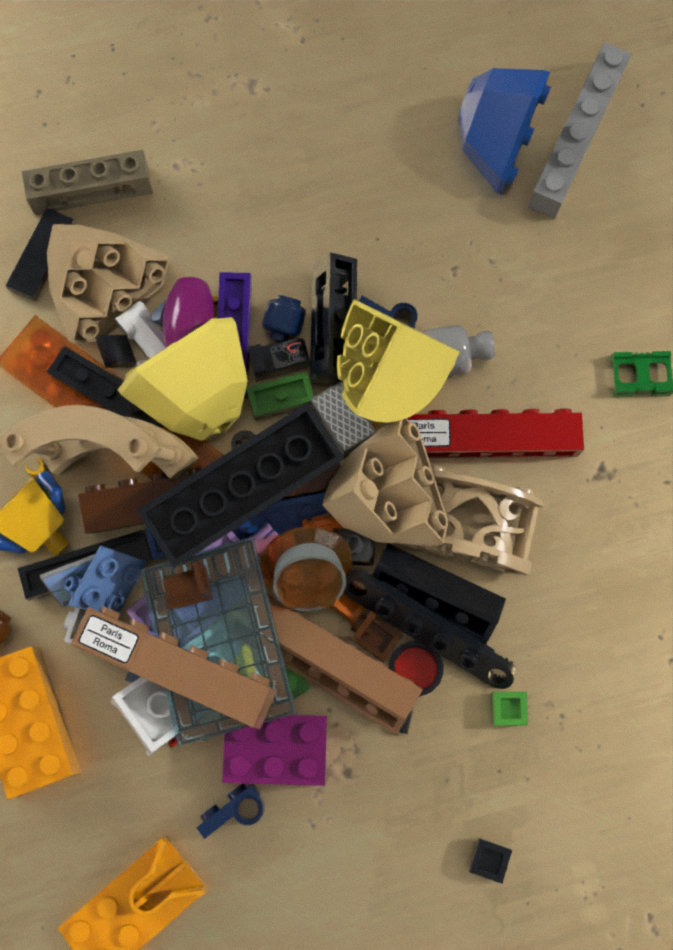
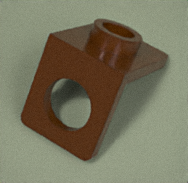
[163,561,213,610]

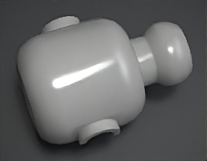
[422,325,495,378]

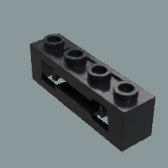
[310,252,357,386]

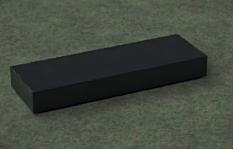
[5,208,76,301]

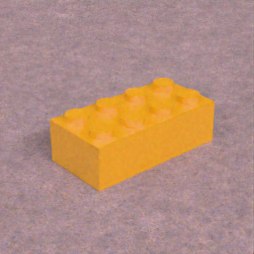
[0,646,81,800]

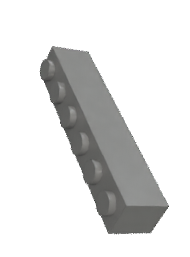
[528,42,632,219]

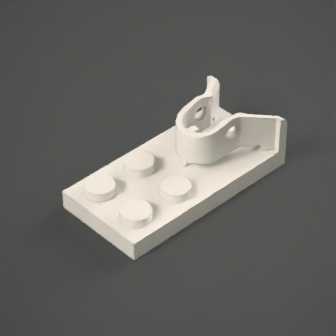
[110,621,261,757]

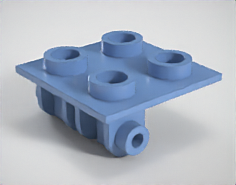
[64,545,147,613]

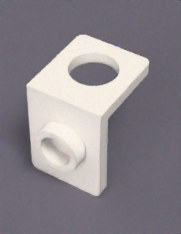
[64,607,86,644]

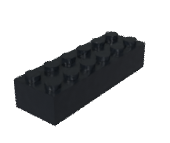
[136,402,344,569]

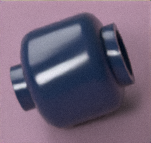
[262,295,306,342]

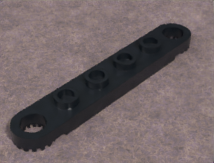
[344,568,516,689]

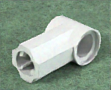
[115,300,166,359]

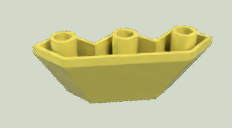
[118,317,248,441]

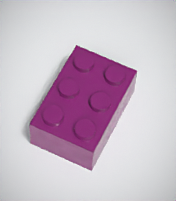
[222,715,327,786]

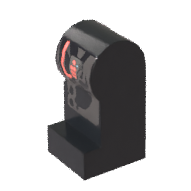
[248,338,310,382]

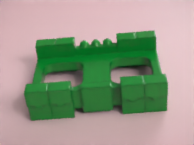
[610,351,673,397]

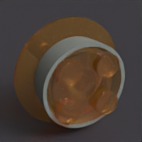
[261,526,352,611]

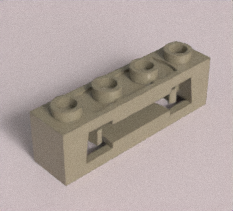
[22,150,153,215]

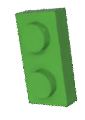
[246,371,314,420]

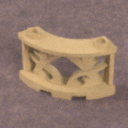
[401,465,544,575]

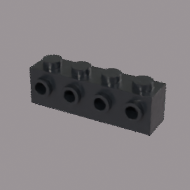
[372,543,506,644]

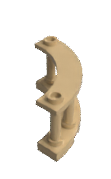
[0,405,199,481]

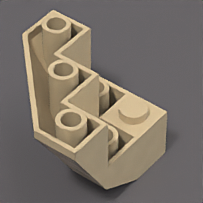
[47,224,170,343]
[322,418,448,546]

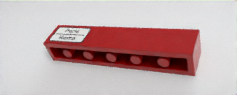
[408,408,584,459]

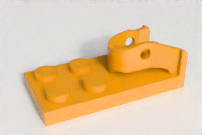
[57,835,209,950]

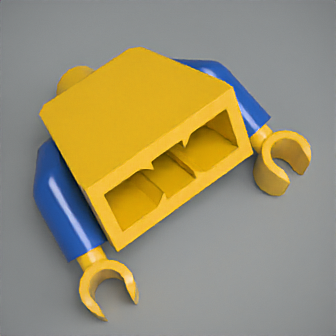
[0,458,69,556]

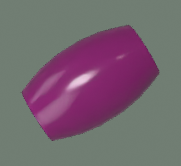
[162,277,214,348]

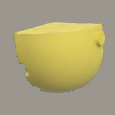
[337,299,460,423]

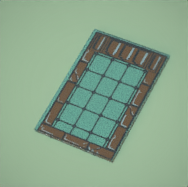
[140,537,297,746]

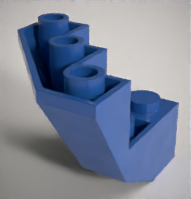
[458,68,551,194]

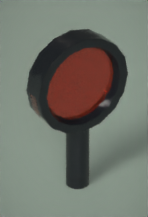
[388,641,444,734]

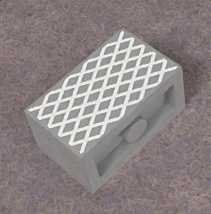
[310,381,376,459]

